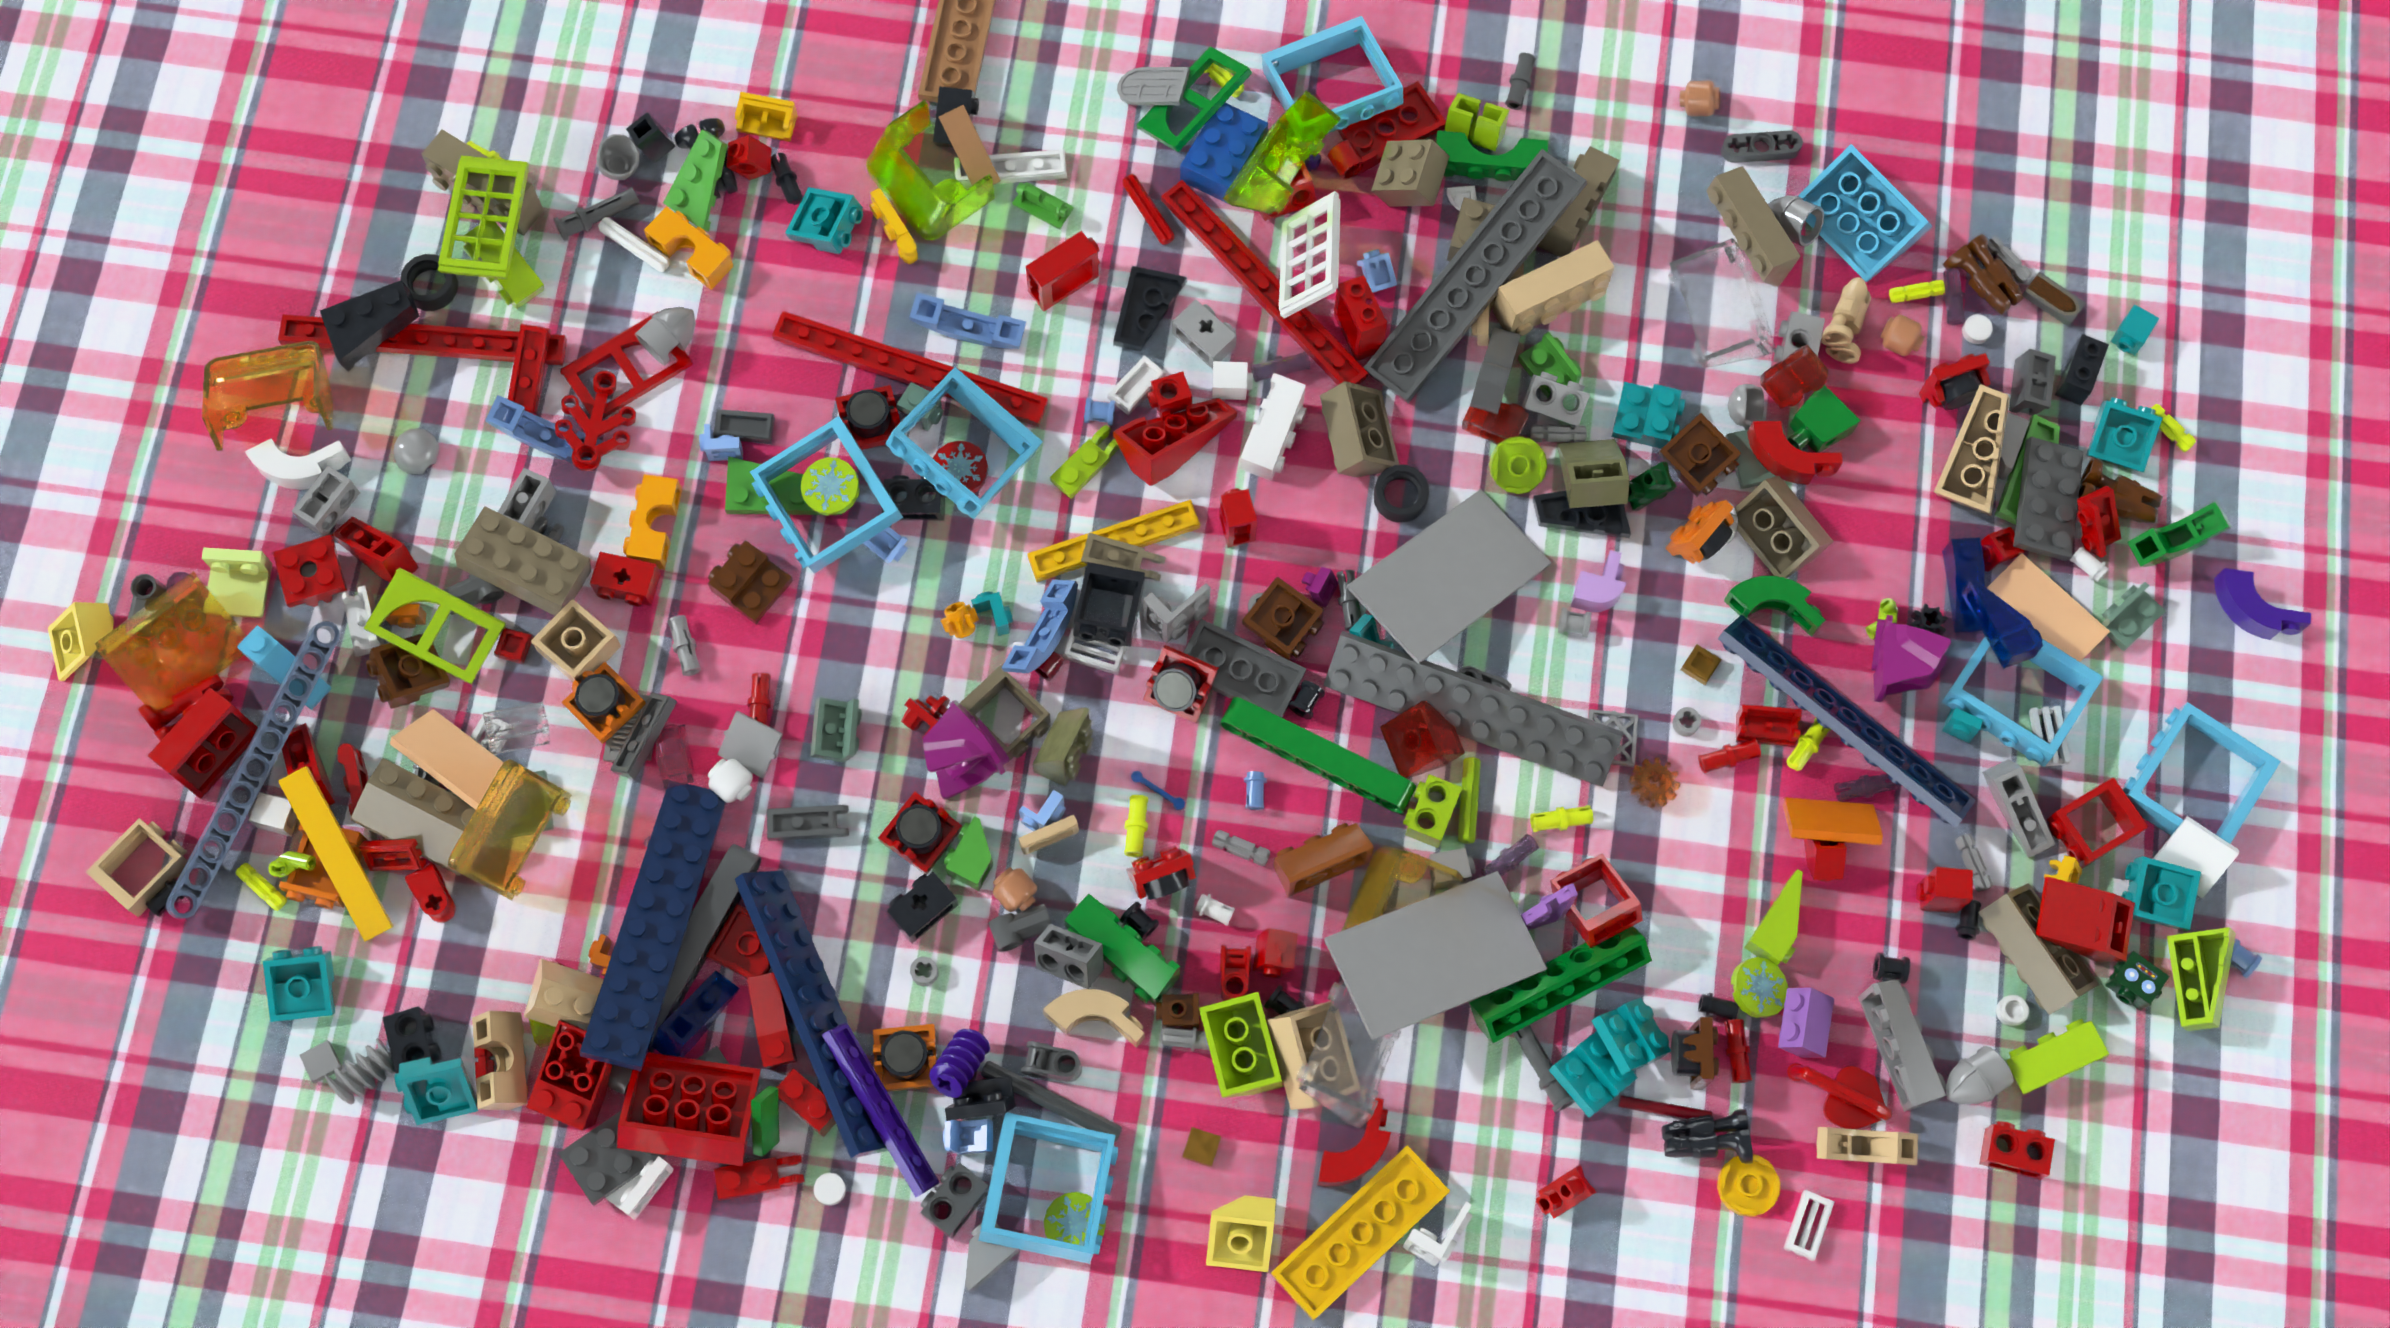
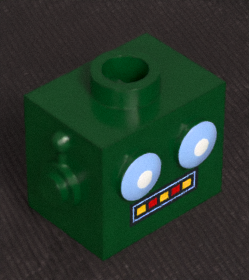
[2105,951,2170,1011]

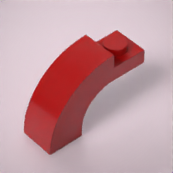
[1747,421,1843,485]
[1317,1097,1391,1187]

